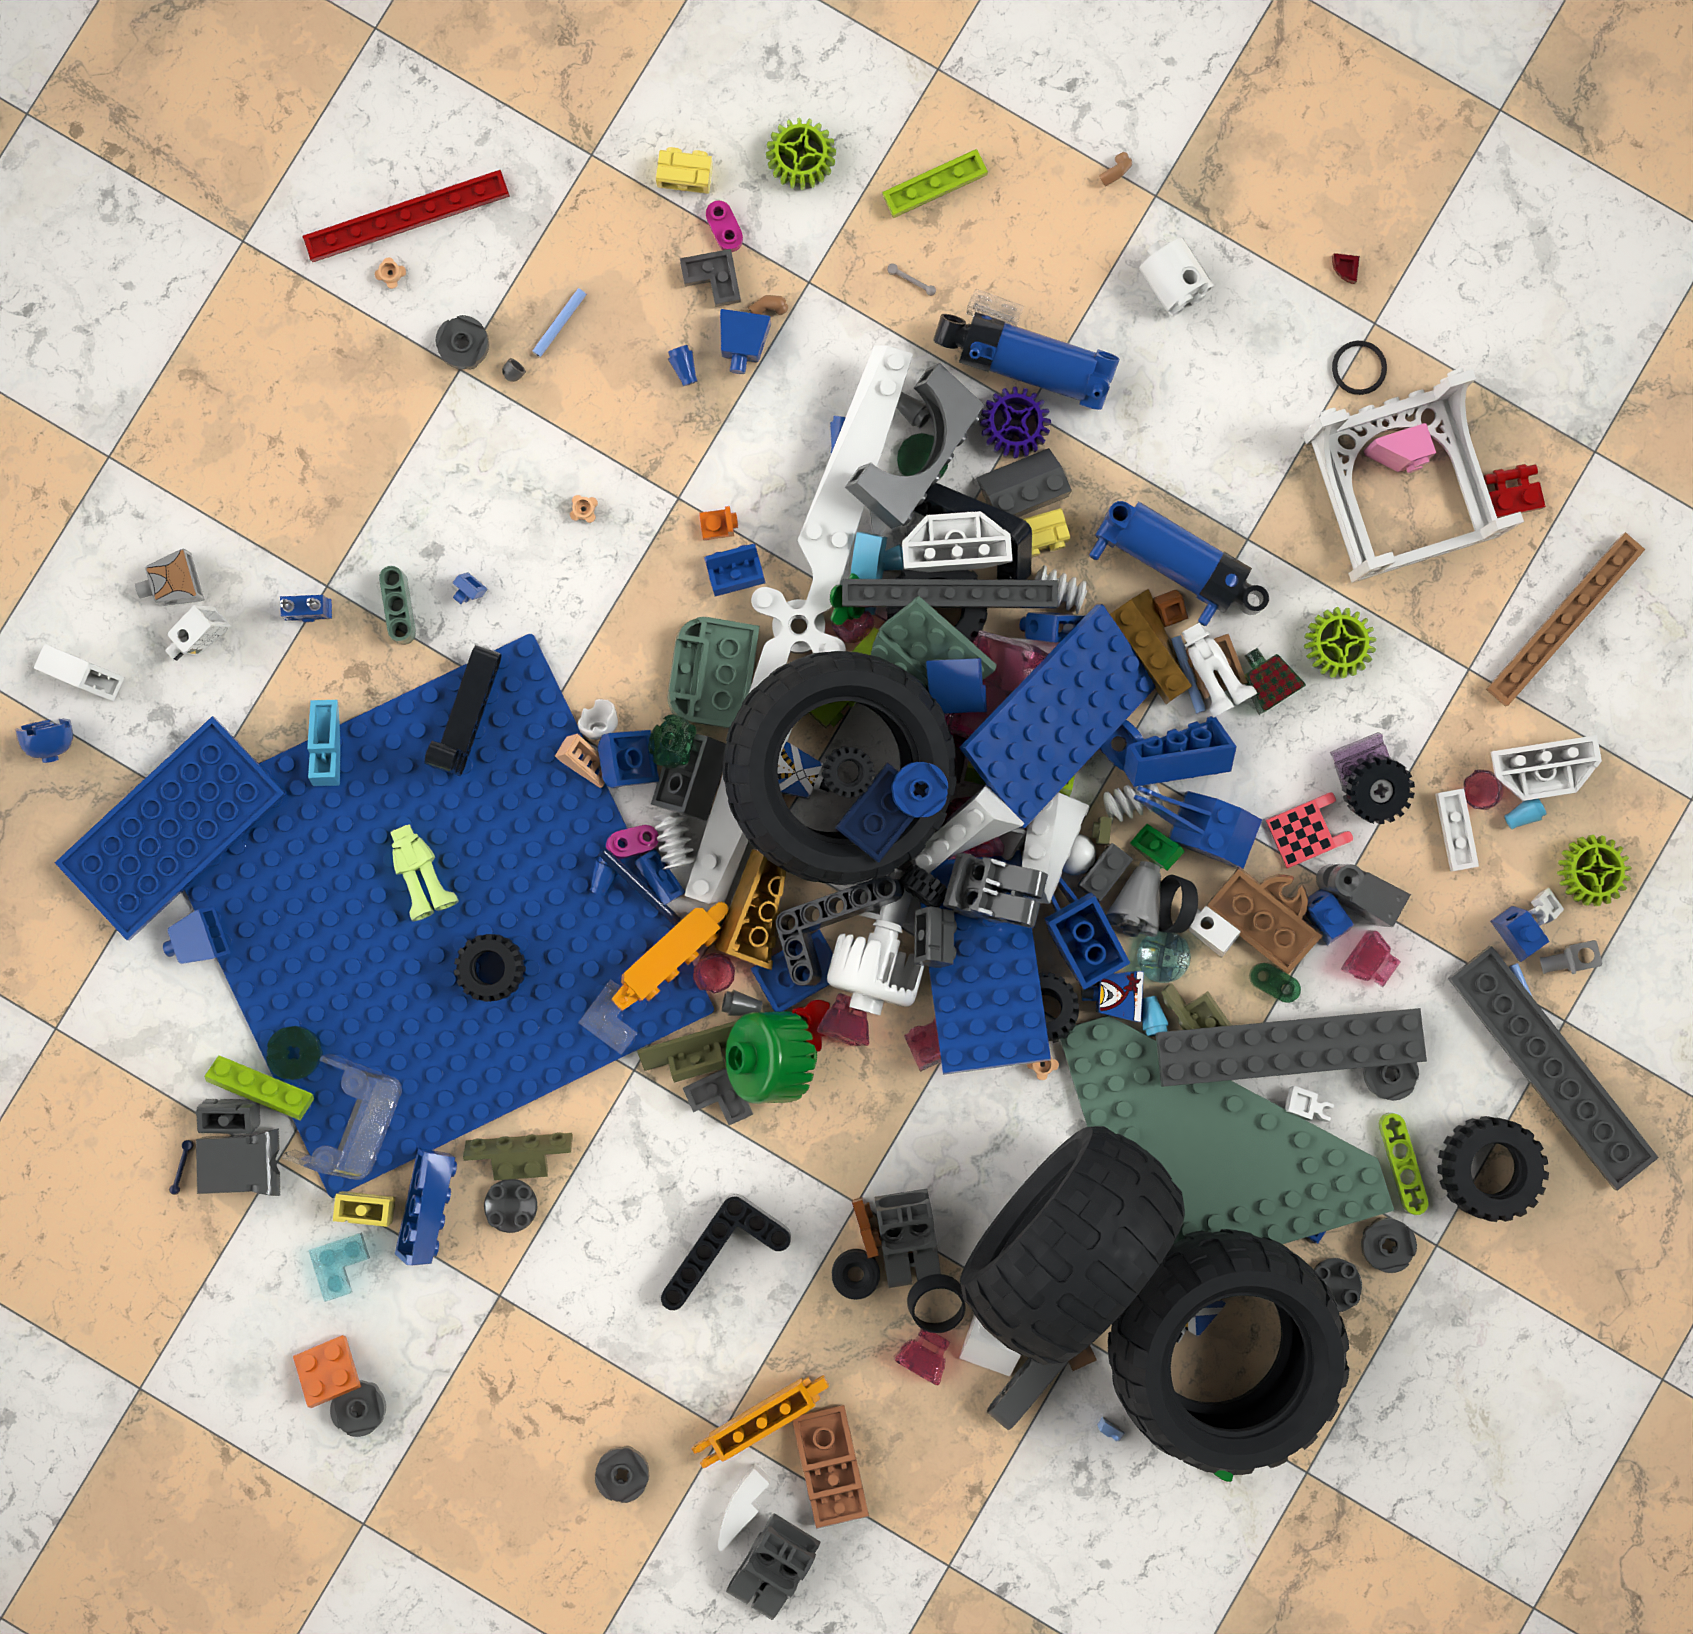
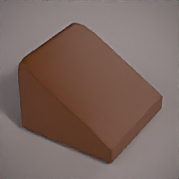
[1153,590,1188,628]

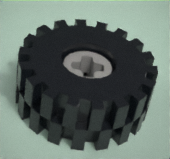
[1342,754,1415,824]

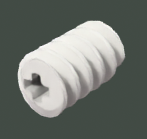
[1034,565,1087,614]
[1103,784,1163,824]
[653,812,695,870]

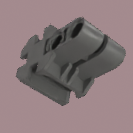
[943,853,1048,928]
[874,1188,941,1288]
[726,1513,821,1620]

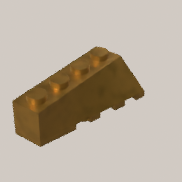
[1110,589,1192,704]
[714,849,786,970]

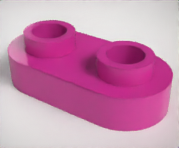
[706,200,743,252]
[606,825,659,859]

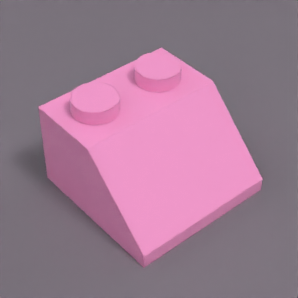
[1363,423,1436,473]

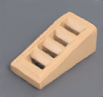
[555,734,605,788]

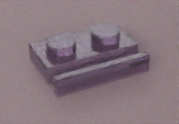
[1330,732,1390,786]

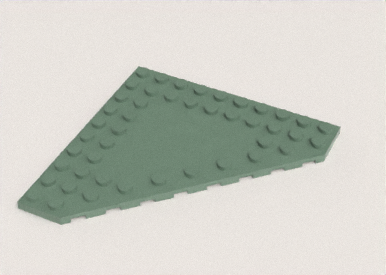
[1060,1015,1394,1244]

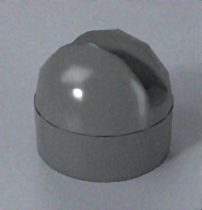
[502,358,526,382]

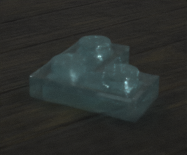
[308,1232,370,1302]

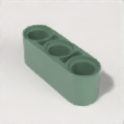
[379,566,416,645]

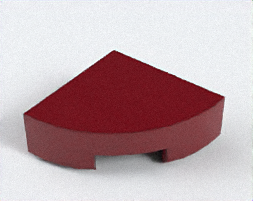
[1332,253,1360,284]

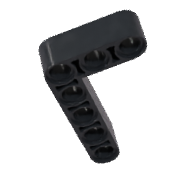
[914,483,1032,580]
[424,645,502,776]
[776,876,904,987]
[661,1194,791,1311]

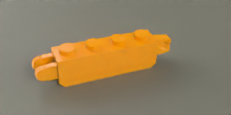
[611,901,729,1011]
[691,1375,829,1468]

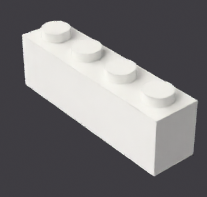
[911,785,1024,873]
[1022,793,1090,904]

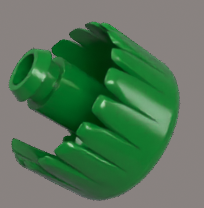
[725,1011,817,1104]

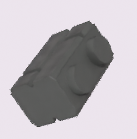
[1077,843,1133,902]
[914,907,957,968]
[196,1099,260,1134]

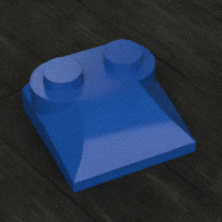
[598,730,659,788]

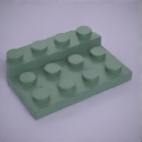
[871,596,997,694]
[667,617,760,728]

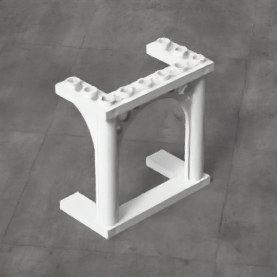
[1303,368,1524,583]

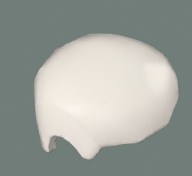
[578,699,618,740]
[1062,833,1097,875]

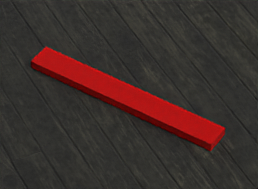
[303,169,510,263]

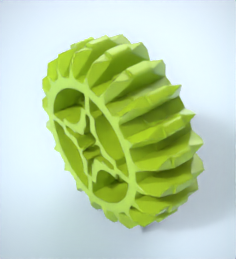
[766,117,836,190]
[1304,607,1377,679]
[1557,835,1632,906]

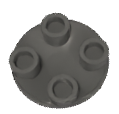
[484,1179,538,1233]
[1314,1258,1362,1312]

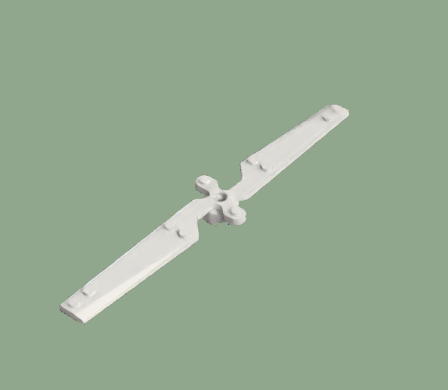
[684,346,913,904]

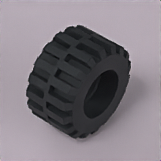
[454,934,526,1002]
[1039,973,1079,1043]

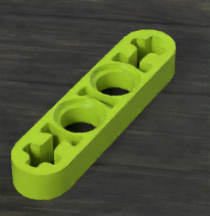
[1379,1113,1429,1215]

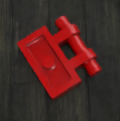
[1483,464,1546,518]

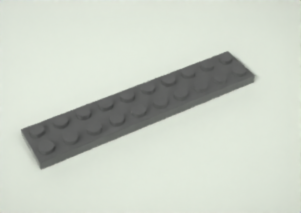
[1448,946,1659,1191]
[1155,1008,1427,1087]

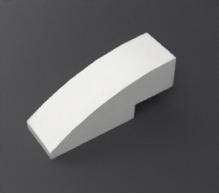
[717,1463,770,1552]

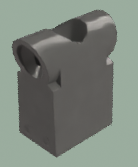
[1316,864,1411,927]
[196,1128,280,1196]

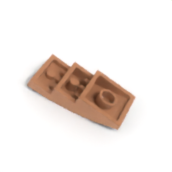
[793,1405,869,1529]

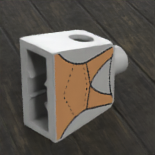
[135,548,205,606]

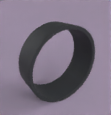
[1158,875,1198,933]
[907,1274,966,1333]

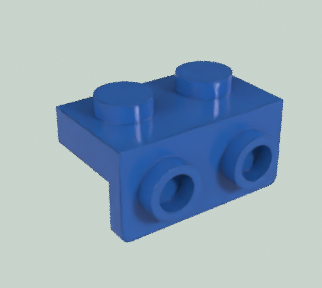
[704,544,766,597]

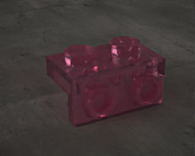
[904,1018,941,1072]

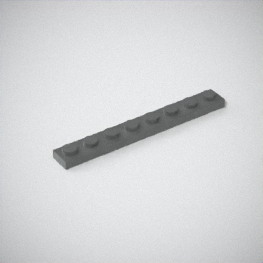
[842,579,1058,608]

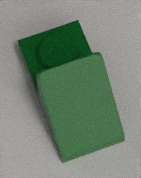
[1130,824,1185,871]

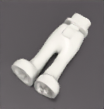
[1182,623,1257,718]

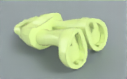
[391,824,459,922]

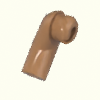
[1099,152,1132,187]
[748,295,789,315]

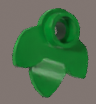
[830,573,865,625]

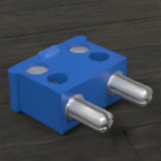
[280,595,332,622]

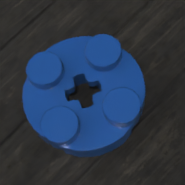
[891,762,948,818]

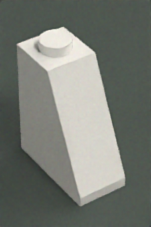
[34,644,125,701]

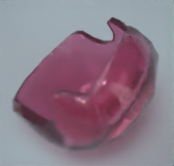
[831,611,874,643]
[1463,769,1504,810]
[693,953,735,994]

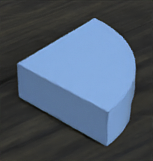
[1097,1417,1125,1441]

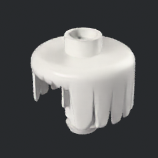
[827,919,924,1015]

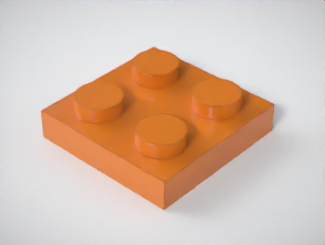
[293,1335,361,1408]

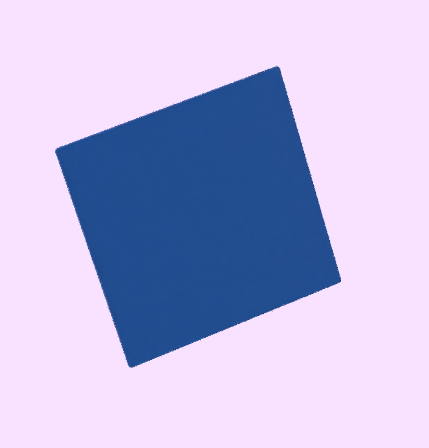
[185,634,714,1198]

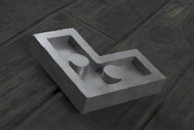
[680,249,741,307]
[683,1068,753,1125]

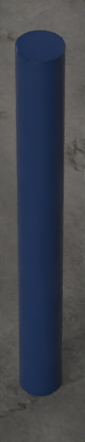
[598,847,681,926]

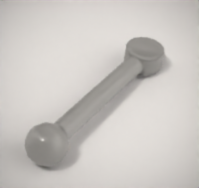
[887,263,936,296]

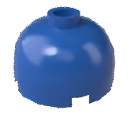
[15,718,73,763]

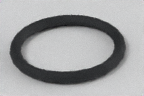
[1332,340,1387,395]

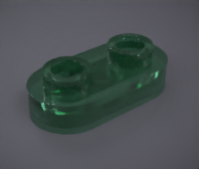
[1249,963,1301,1003]

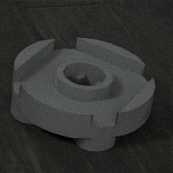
[435,315,489,370]
[1363,1063,1419,1101]
[1361,1218,1417,1273]
[330,1380,386,1437]
[595,1446,649,1503]

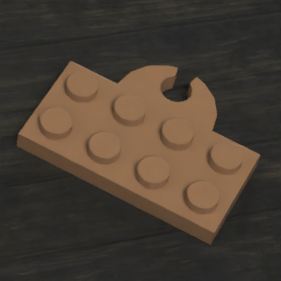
[1205,866,1323,974]

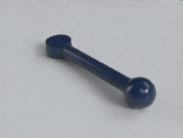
[169,1140,194,1195]

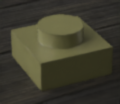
[1092,816,1112,845]

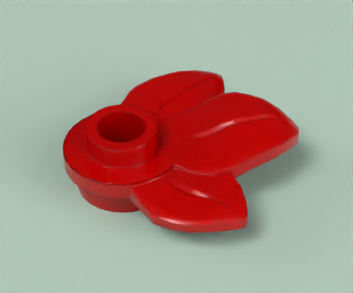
[791,999,840,1052]

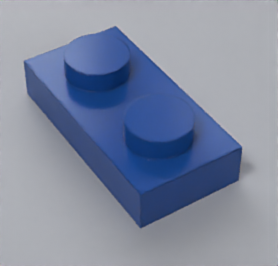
[634,849,685,906]

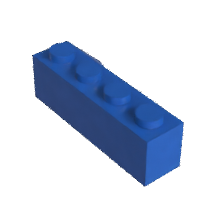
[1124,716,1237,787]
[395,1148,457,1266]

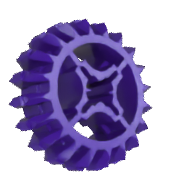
[980,386,1051,458]

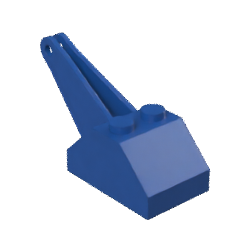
[1134,786,1262,869]
[1044,877,1131,990]

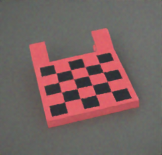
[1265,792,1353,869]

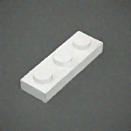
[1435,788,1479,872]

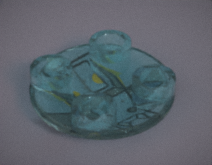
[1137,931,1191,983]

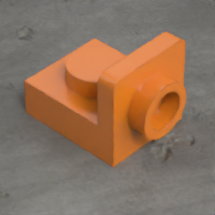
[699,506,738,541]

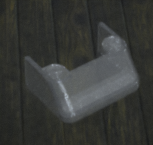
[282,1054,402,1180]

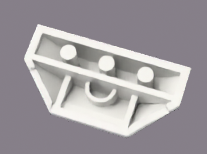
[902,511,1012,572]
[1491,735,1602,801]

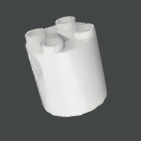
[1139,238,1214,317]

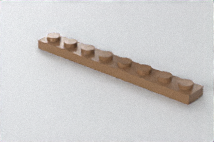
[1486,532,1645,707]

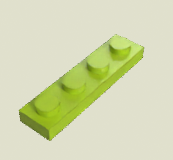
[882,149,988,218]
[204,1055,314,1121]

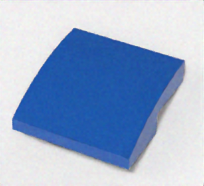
[926,658,987,713]

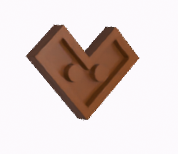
[852,1197,882,1259]

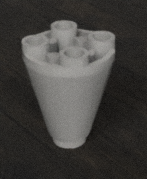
[1106,861,1161,937]

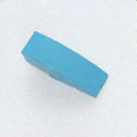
[851,532,888,615]
[307,700,340,786]

